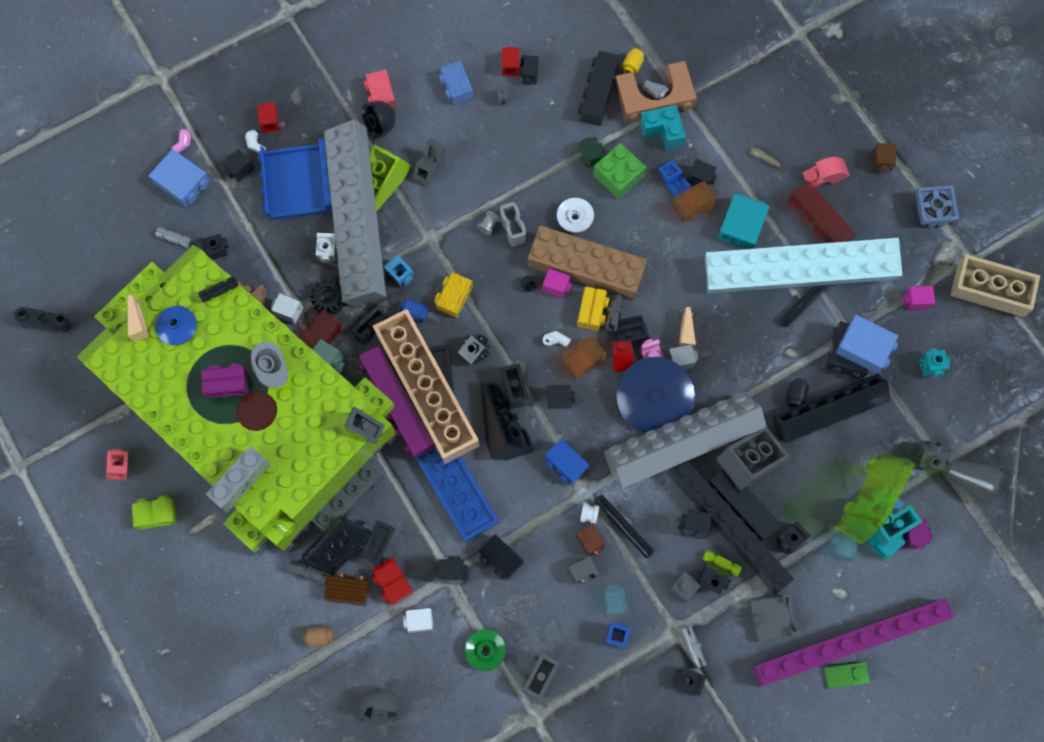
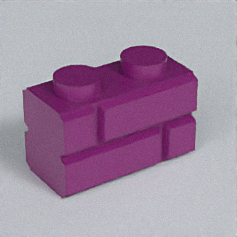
[201,363,249,398]

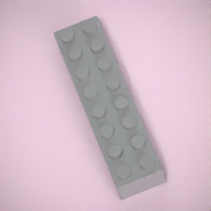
[604,392,766,488]

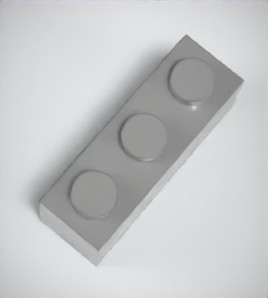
[206,446,271,513]

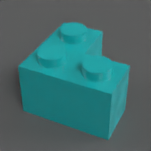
[639,105,686,151]
[859,498,922,546]

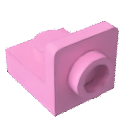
[639,339,664,359]

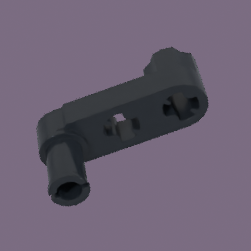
[14,307,71,333]

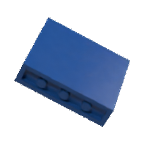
[258,138,332,220]

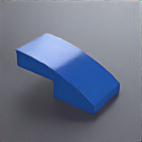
[658,160,693,201]

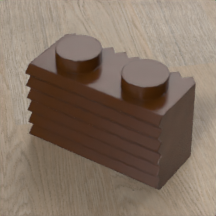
[324,572,370,607]

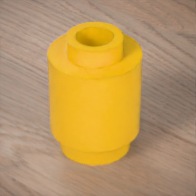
[621,48,644,75]

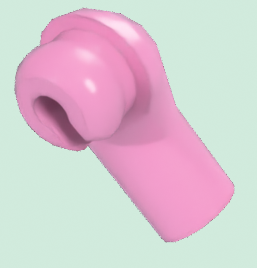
[171,129,191,153]

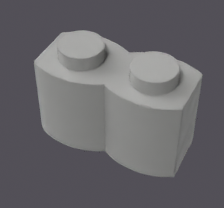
[500,202,526,247]

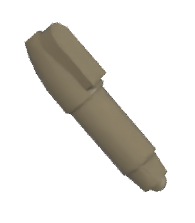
[749,147,781,168]

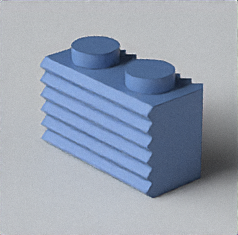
[439,61,474,105]

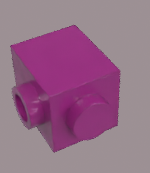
[903,518,932,550]

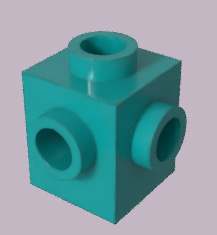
[919,348,950,378]

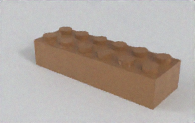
[528,226,647,301]

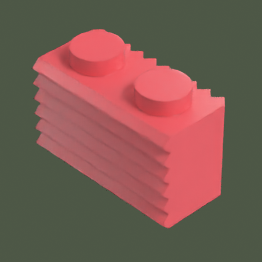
[363,69,396,108]

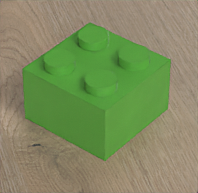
[593,143,646,199]

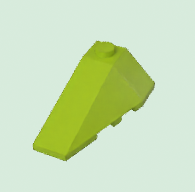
[370,144,412,212]

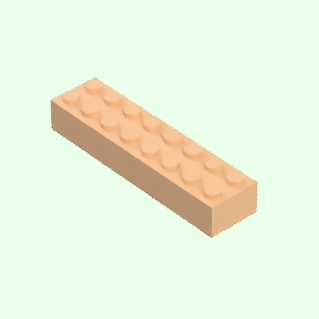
[373,309,479,464]

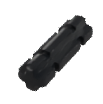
[198,276,238,303]

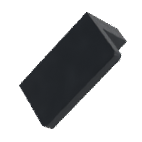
[359,520,396,566]

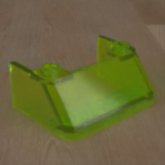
[834,455,915,545]

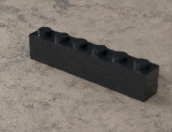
[773,374,891,443]

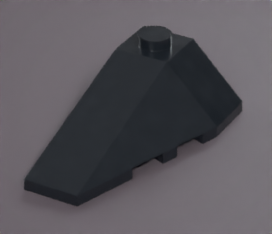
[480,381,535,461]

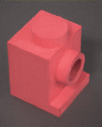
[106,449,128,480]

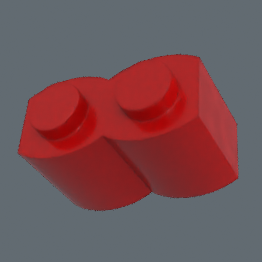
[371,557,414,606]

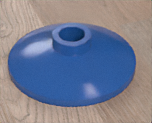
[155,306,197,345]

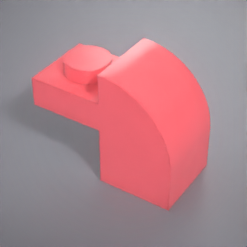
[803,157,850,190]

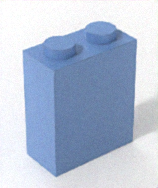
[148,149,210,208]
[835,315,899,374]

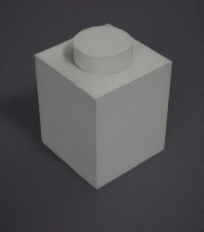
[667,344,698,370]

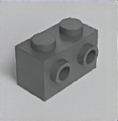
[521,653,560,701]

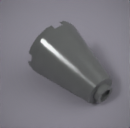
[944,460,1004,504]

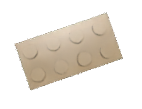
[950,254,1040,317]

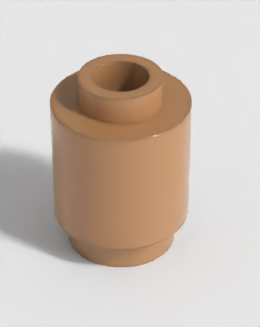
[303,625,334,648]

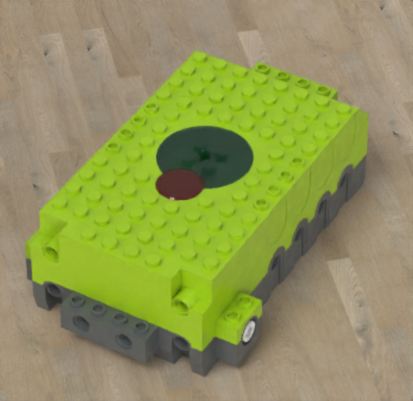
[76,245,397,556]

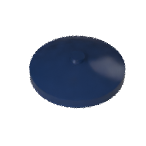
[616,357,695,433]

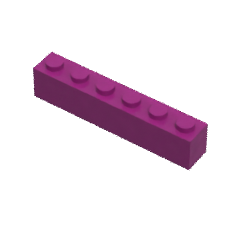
[358,345,435,459]

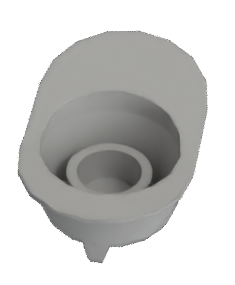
[251,342,288,388]

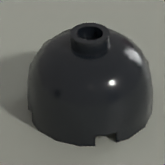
[362,100,396,138]

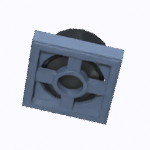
[915,185,960,229]

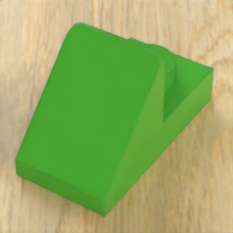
[824,662,870,689]

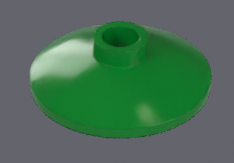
[465,629,506,671]

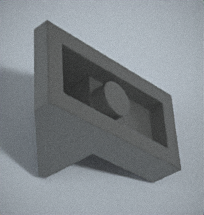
[344,407,385,444]

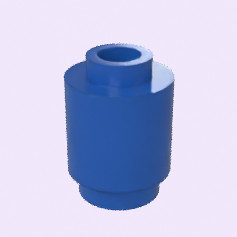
[400,299,429,323]

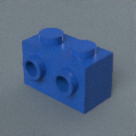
[545,438,590,486]

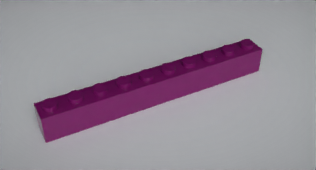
[752,598,954,687]

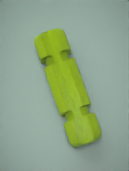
[703,550,742,576]

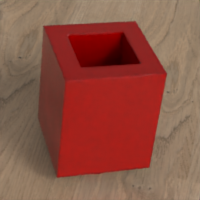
[501,47,520,76]
[257,102,281,133]
[612,341,633,372]

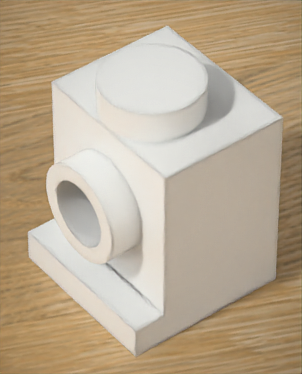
[316,233,337,263]

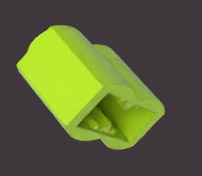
[132,496,177,530]

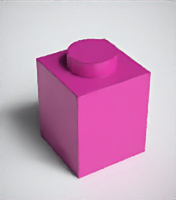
[542,269,572,299]
[903,286,935,311]

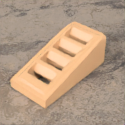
[128,294,149,342]
[678,307,696,350]

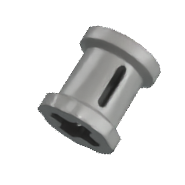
[477,211,501,236]

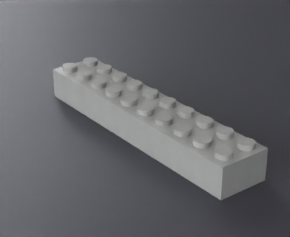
[324,119,386,307]

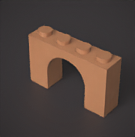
[615,61,697,122]

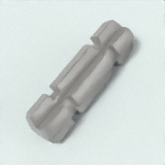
[155,227,192,248]

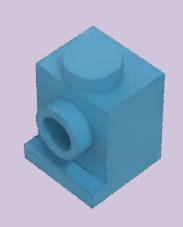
[384,255,414,287]

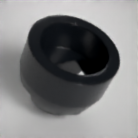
[521,275,537,292]

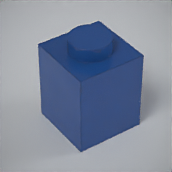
[605,622,631,649]

